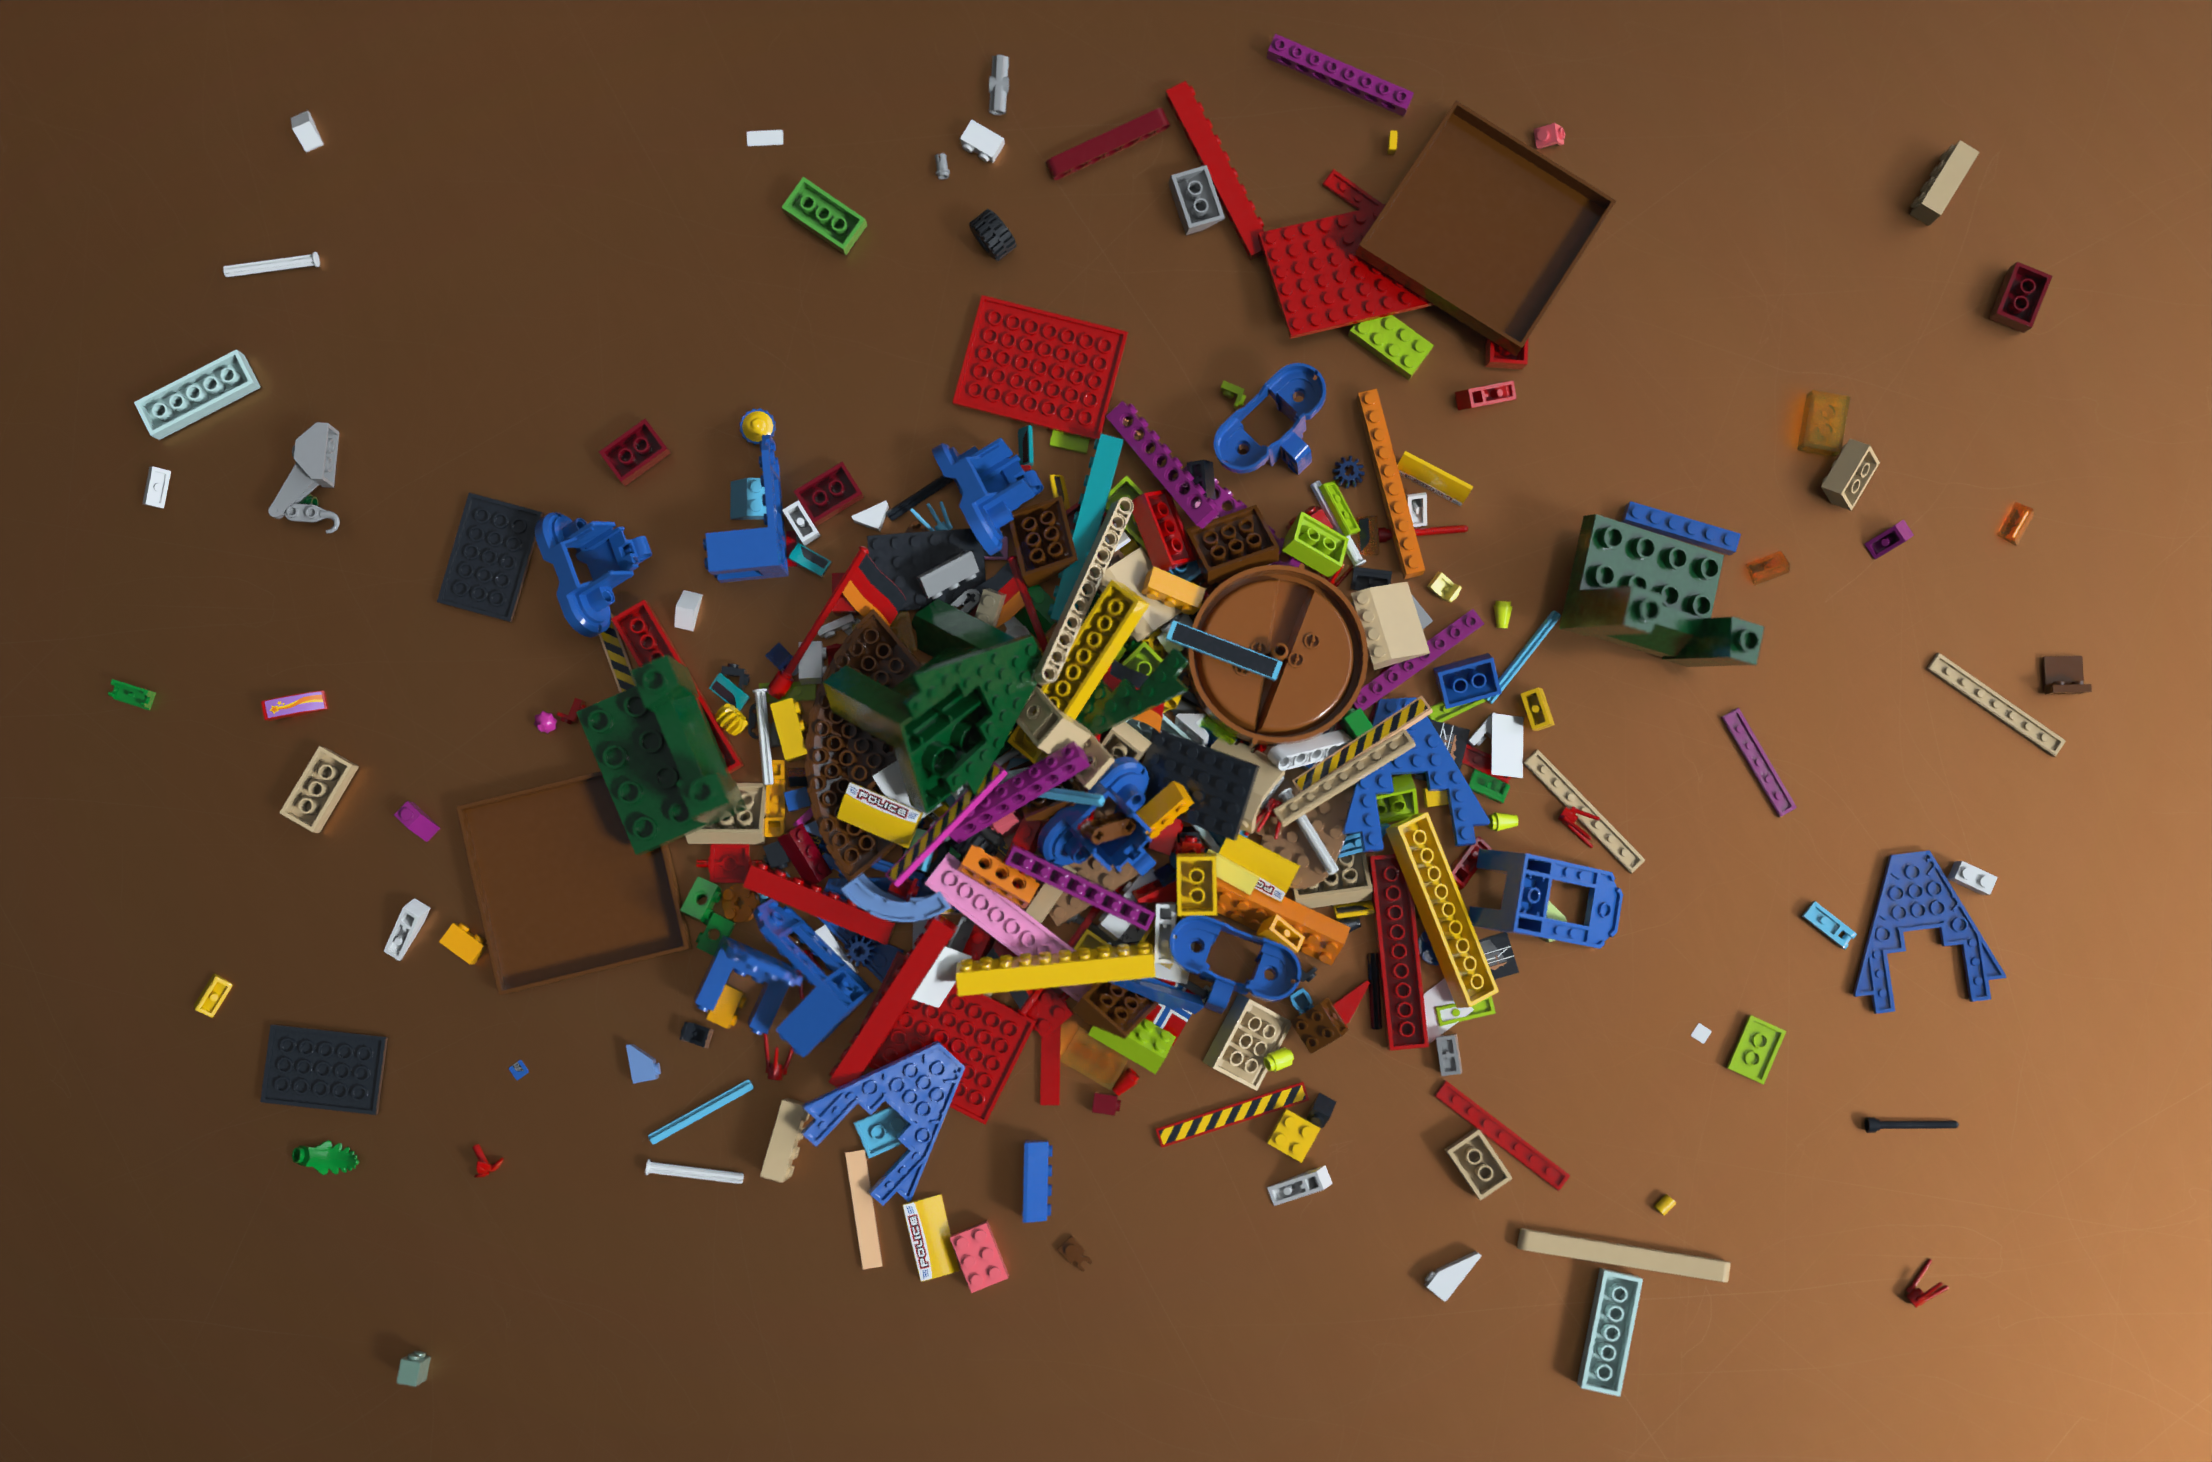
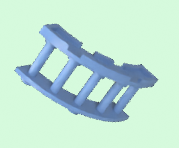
[841,873,952,922]

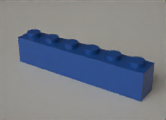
[1621,501,1741,555]

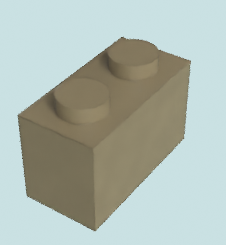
[975,588,1007,628]

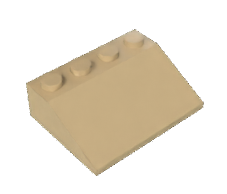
[1099,547,1182,642]
[1351,582,1430,670]
[686,783,766,844]
[1292,852,1372,908]
[1203,993,1292,1091]

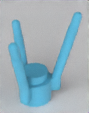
[910,501,953,531]

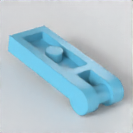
[1802,901,1857,950]

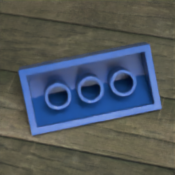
[1023,1140,1053,1223]

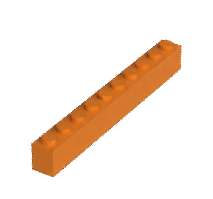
[1356,389,1425,579]

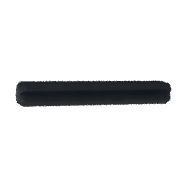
[886,475,953,521]
[1367,953,1382,1030]

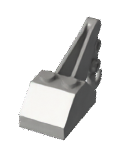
[268,422,340,533]

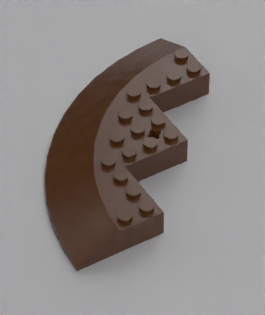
[805,609,923,883]

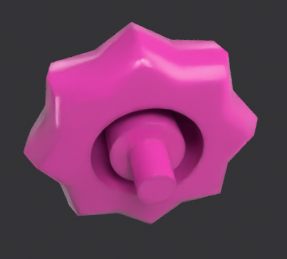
[534,711,557,734]

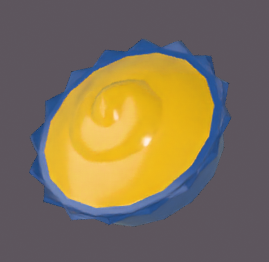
[739,408,776,445]

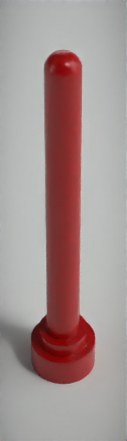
[1377,525,1468,543]

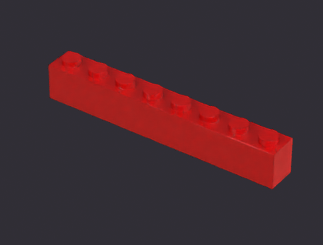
[743,862,897,945]

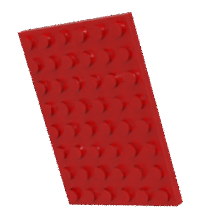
[1258,204,1434,339]
[952,295,1128,441]
[859,951,1037,1125]

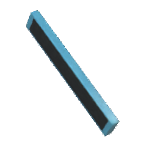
[1166,621,1283,681]

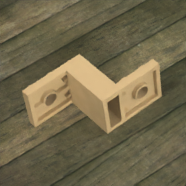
[1016,686,1115,790]

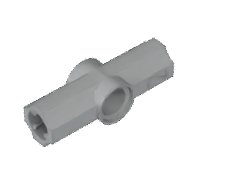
[989,55,1009,115]

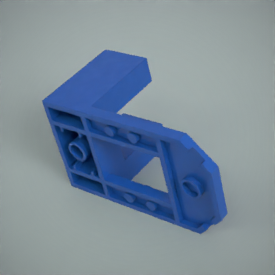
[703,434,789,583]
[1469,849,1623,949]
[753,899,874,1058]
[694,935,803,1035]

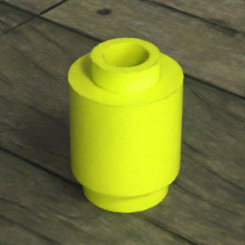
[1263,1047,1294,1072]

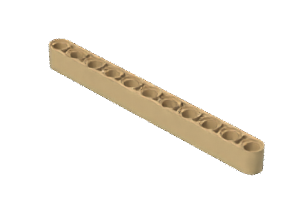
[1034,497,1134,685]
[1517,1229,1731,1282]

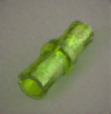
[1201,715,1237,745]

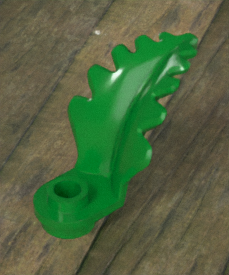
[292,1140,359,1175]

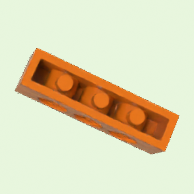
[957,845,1040,909]

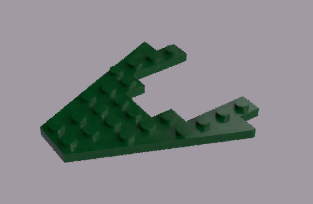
[1075,591,1189,736]
[903,634,1042,794]

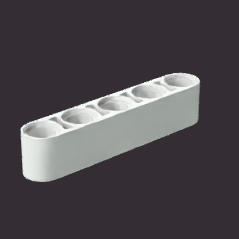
[1268,730,1353,771]

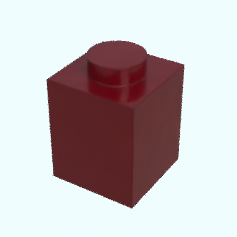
[1092,1092,1121,1116]

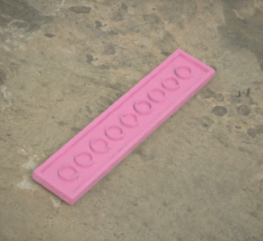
[924,852,1095,1002]

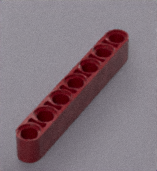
[1045,108,1170,180]

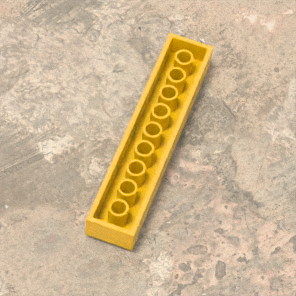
[1007,580,1150,764]
[1386,812,1499,1008]
[956,942,1156,996]

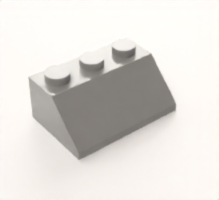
[1168,165,1225,235]
[916,550,979,599]

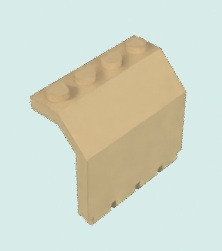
[1210,735,1285,834]

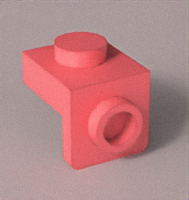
[1534,123,1565,149]

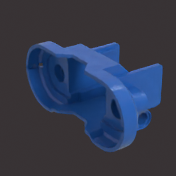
[1214,363,1326,475]
[932,438,1044,556]
[535,512,653,637]
[1038,757,1157,876]
[1169,915,1301,1014]

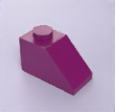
[1865,519,1914,560]
[394,801,441,842]

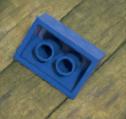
[1433,653,1502,709]

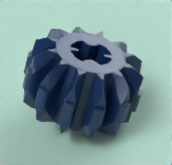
[1332,456,1365,489]
[844,934,877,967]

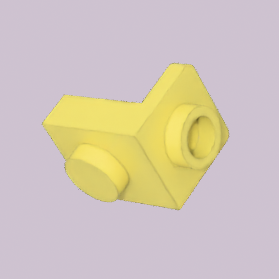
[1427,571,1462,603]

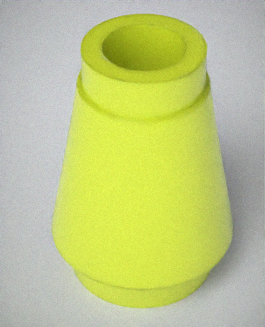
[1494,601,1513,628]
[1489,812,1518,831]

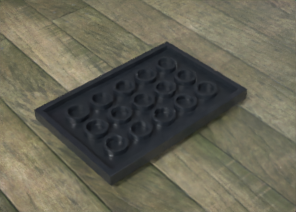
[437,493,544,623]
[867,528,986,611]
[1142,728,1260,840]
[260,1024,388,1115]

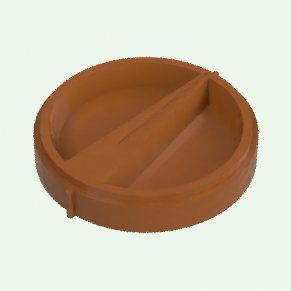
[1186,563,1368,748]

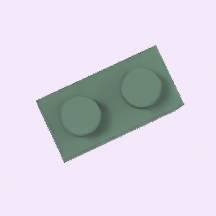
[397,1351,431,1387]

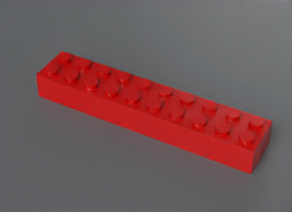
[611,599,744,774]
[1368,854,1429,1051]
[828,914,959,1088]

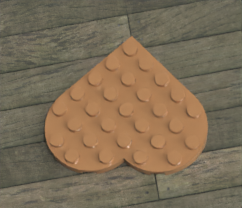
[1254,767,1354,889]

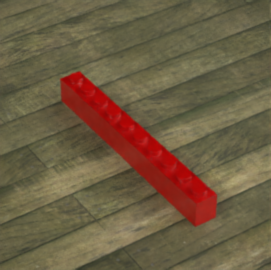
[1165,81,1264,261]
[962,816,1049,961]

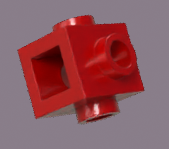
[1175,835,1204,855]

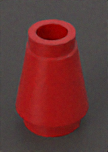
[1112,1067,1140,1096]

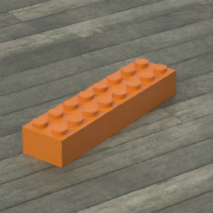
[1217,877,1351,966]

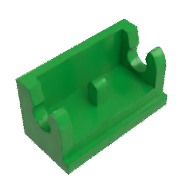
[108,679,156,710]
[1468,769,1510,804]

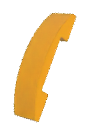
[764,760,786,837]

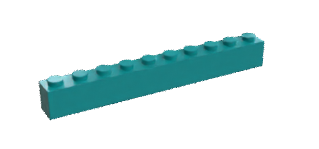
[1048,434,1123,626]

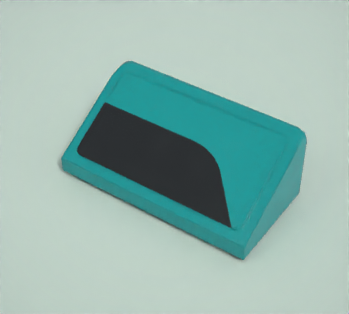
[1018,425,1034,466]
[788,543,832,578]
[709,673,751,711]

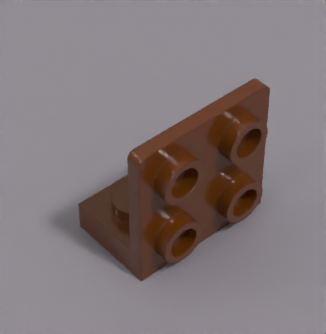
[2043,656,2092,695]
[1290,997,1348,1054]

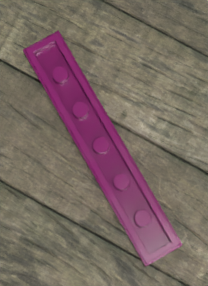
[1721,708,1797,817]

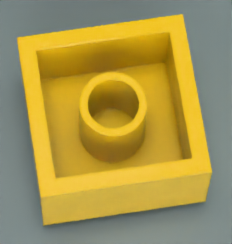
[1266,1108,1321,1163]

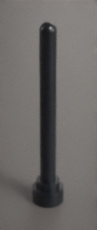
[1864,1117,1959,1133]

